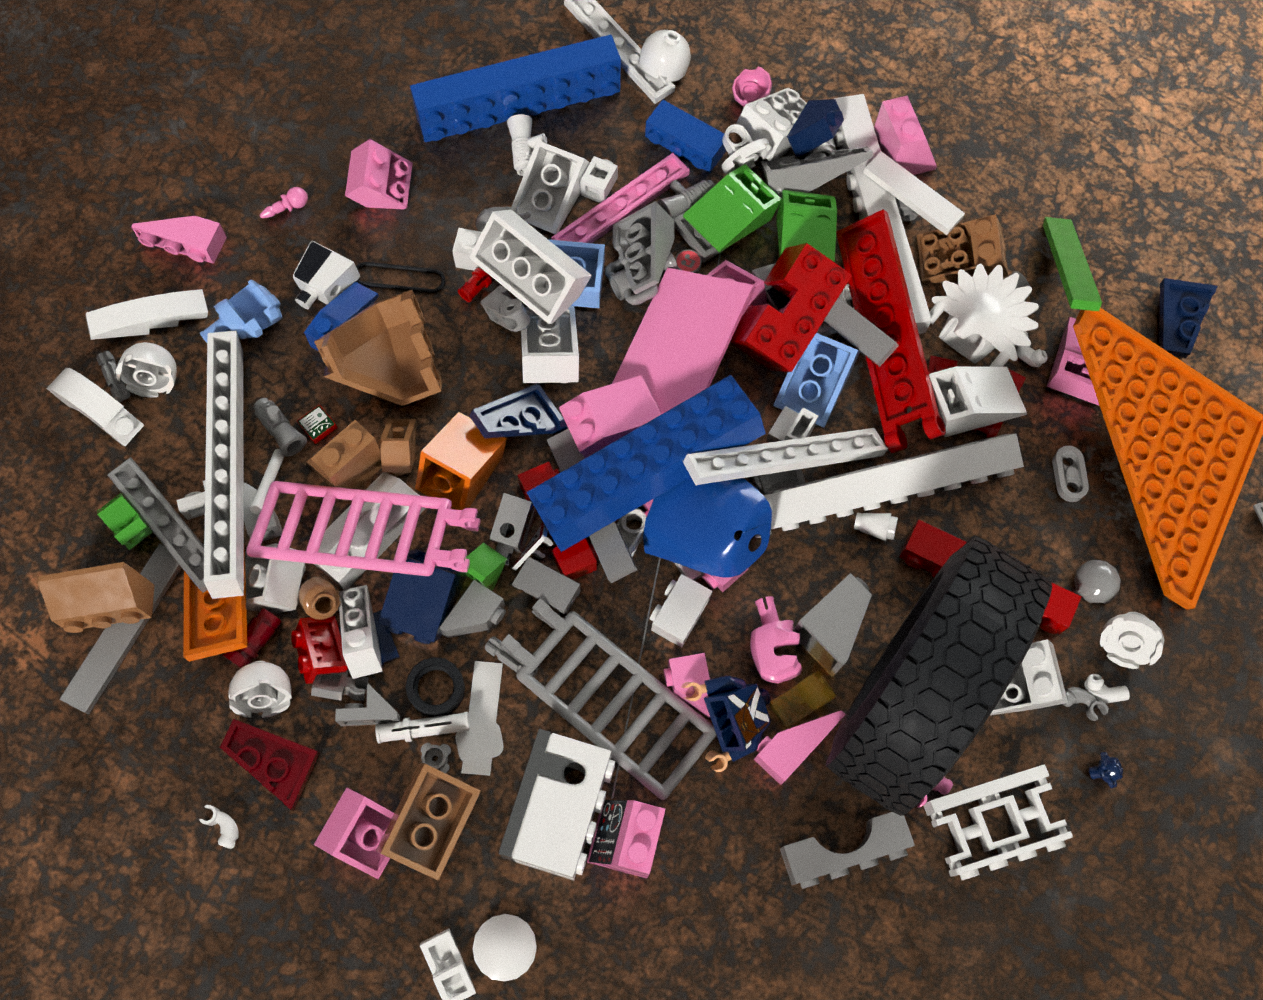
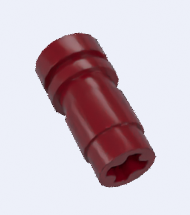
[222,608,282,668]

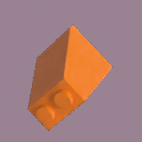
[415,412,507,510]

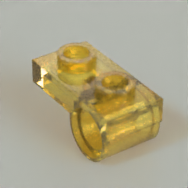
[769,671,837,730]

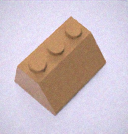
[37,562,155,633]

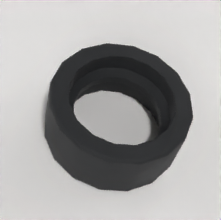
[405,657,465,717]

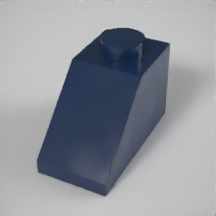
[787,99,844,156]

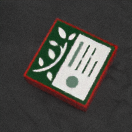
[297,404,338,444]

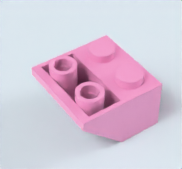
[345,139,413,210]

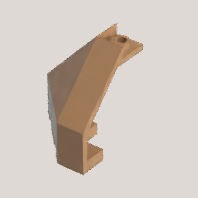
[314,290,442,406]

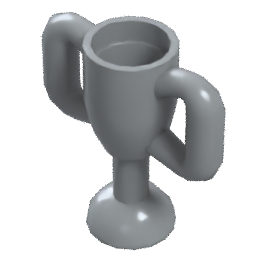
[605,252,678,305]

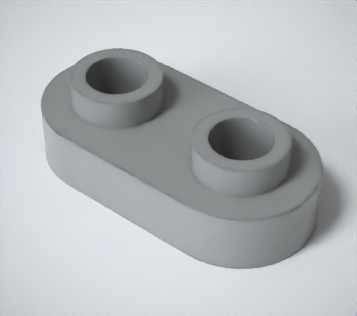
[1052,446,1089,502]

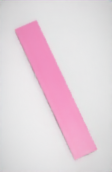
[551,153,690,243]

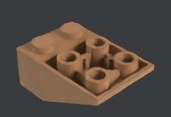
[916,214,1009,283]

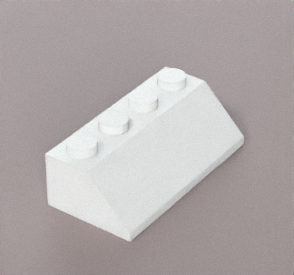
[469,209,592,324]
[314,472,426,590]

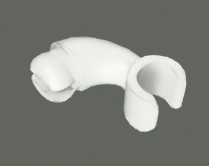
[199,805,239,849]

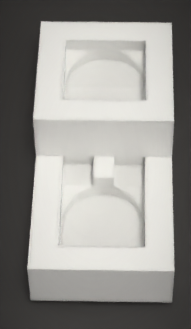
[420,928,476,1000]

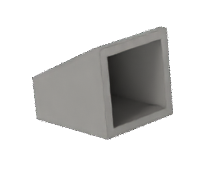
[793,573,872,678]

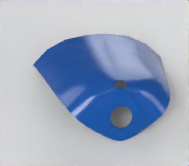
[643,477,772,577]

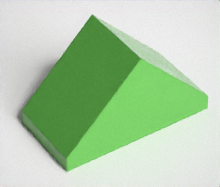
[464,542,507,591]

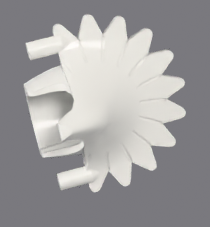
[929,264,1039,367]

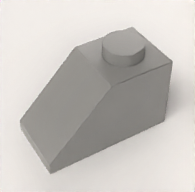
[439,580,506,638]

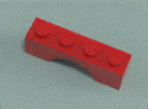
[517,462,599,580]

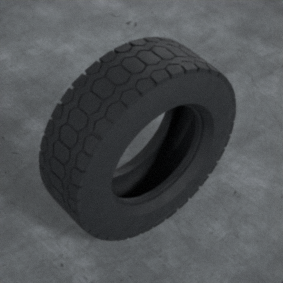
[826,535,1052,816]

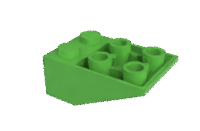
[683,164,782,252]
[776,190,837,262]

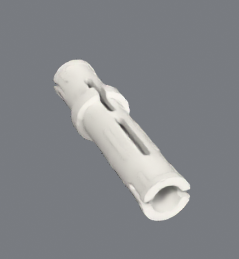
[375,712,470,744]

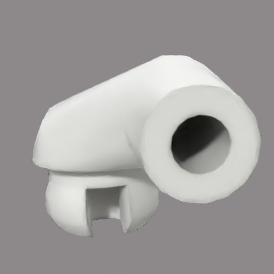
[1084,674,1130,704]

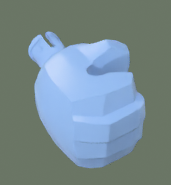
[200,280,283,342]

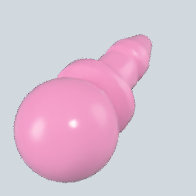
[260,187,308,218]

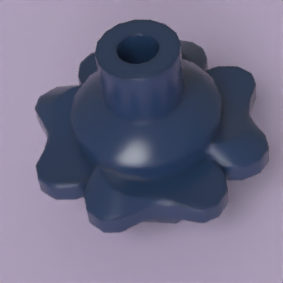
[1089,752,1123,788]

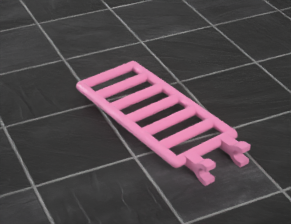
[246,481,480,576]

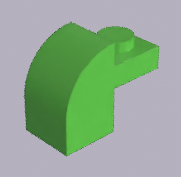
[97,493,153,550]

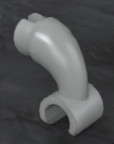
[1063,687,1109,721]

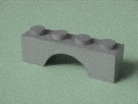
[780,812,915,889]

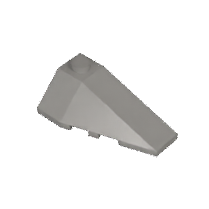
[760,146,873,198]

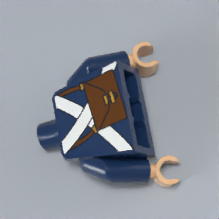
[681,676,771,772]

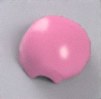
[732,66,772,107]

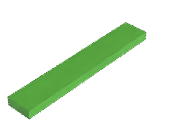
[1043,217,1102,311]

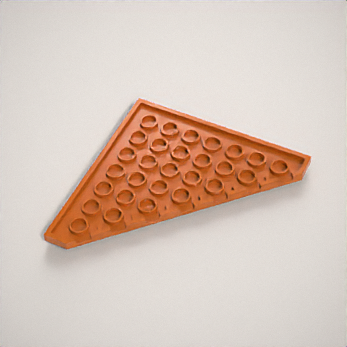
[1073,307,1263,610]

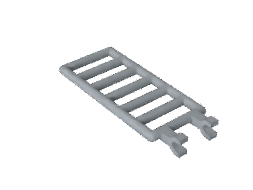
[501,598,716,800]

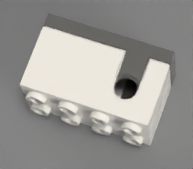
[498,729,615,881]

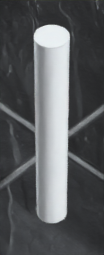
[250,449,285,515]

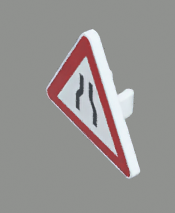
[512,521,553,571]

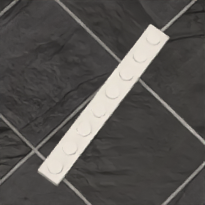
[683,428,888,485]

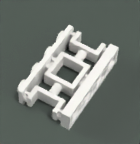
[924,764,1073,880]

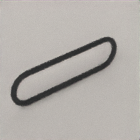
[356,262,446,293]

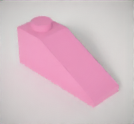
[754,710,846,785]

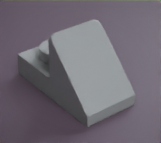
[335,684,402,726]

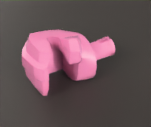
[750,596,802,684]

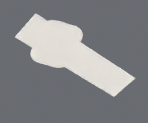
[456,661,504,776]

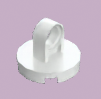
[721,124,772,175]
[1100,612,1164,669]

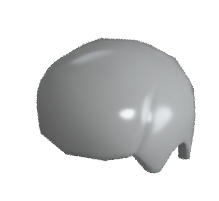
[1074,560,1121,605]

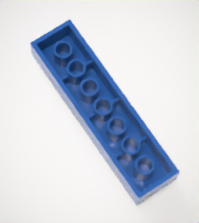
[410,34,621,142]
[526,375,766,552]

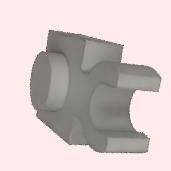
[311,670,369,701]

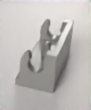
[512,557,580,615]

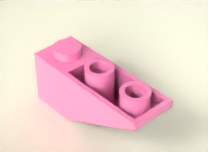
[131,216,227,264]

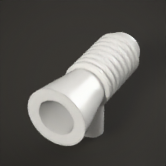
[507,114,547,176]

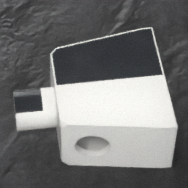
[293,241,360,309]

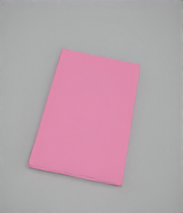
[612,267,755,414]

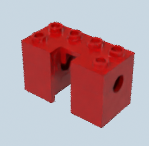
[730,243,852,372]

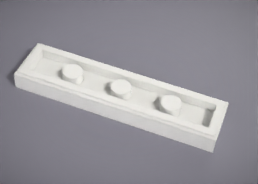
[863,151,965,235]

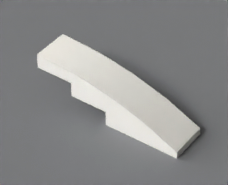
[85,289,208,340]

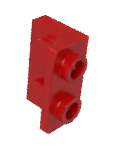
[291,616,348,684]

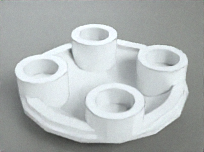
[473,914,537,981]

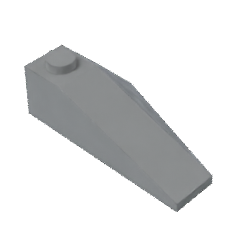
[612,201,675,294]

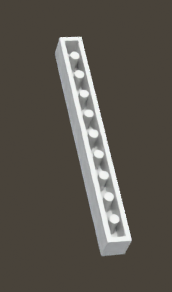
[834,94,932,334]
[204,331,244,599]
[755,434,1024,538]

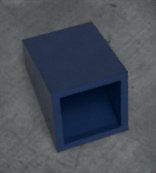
[378,549,467,644]

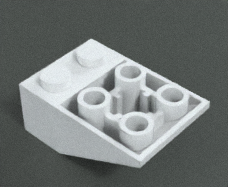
[736,88,807,161]
[929,367,1027,437]
[990,639,1068,715]

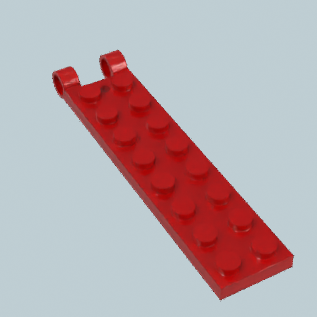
[836,209,946,453]

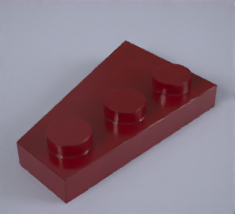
[220,719,320,811]

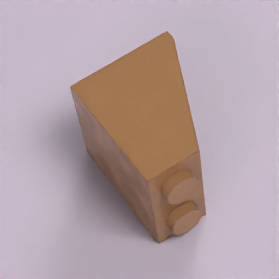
[305,420,382,502]

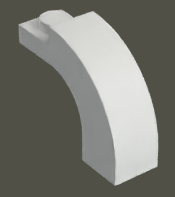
[46,368,144,446]
[176,480,283,541]

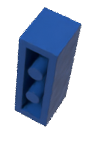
[645,100,726,173]

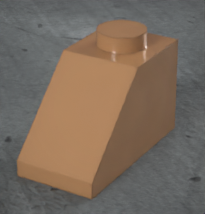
[380,419,417,475]

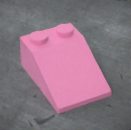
[559,375,662,458]

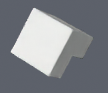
[766,406,818,442]

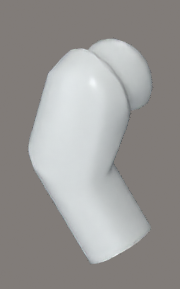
[1016,332,1047,367]

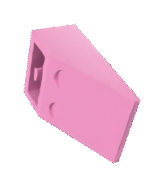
[1046,317,1100,406]

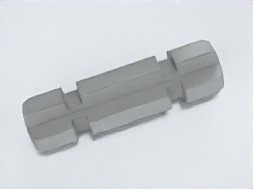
[96,351,130,402]
[485,636,538,677]

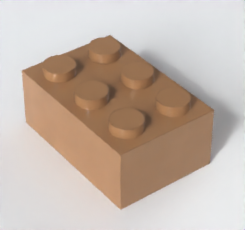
[376,763,481,881]

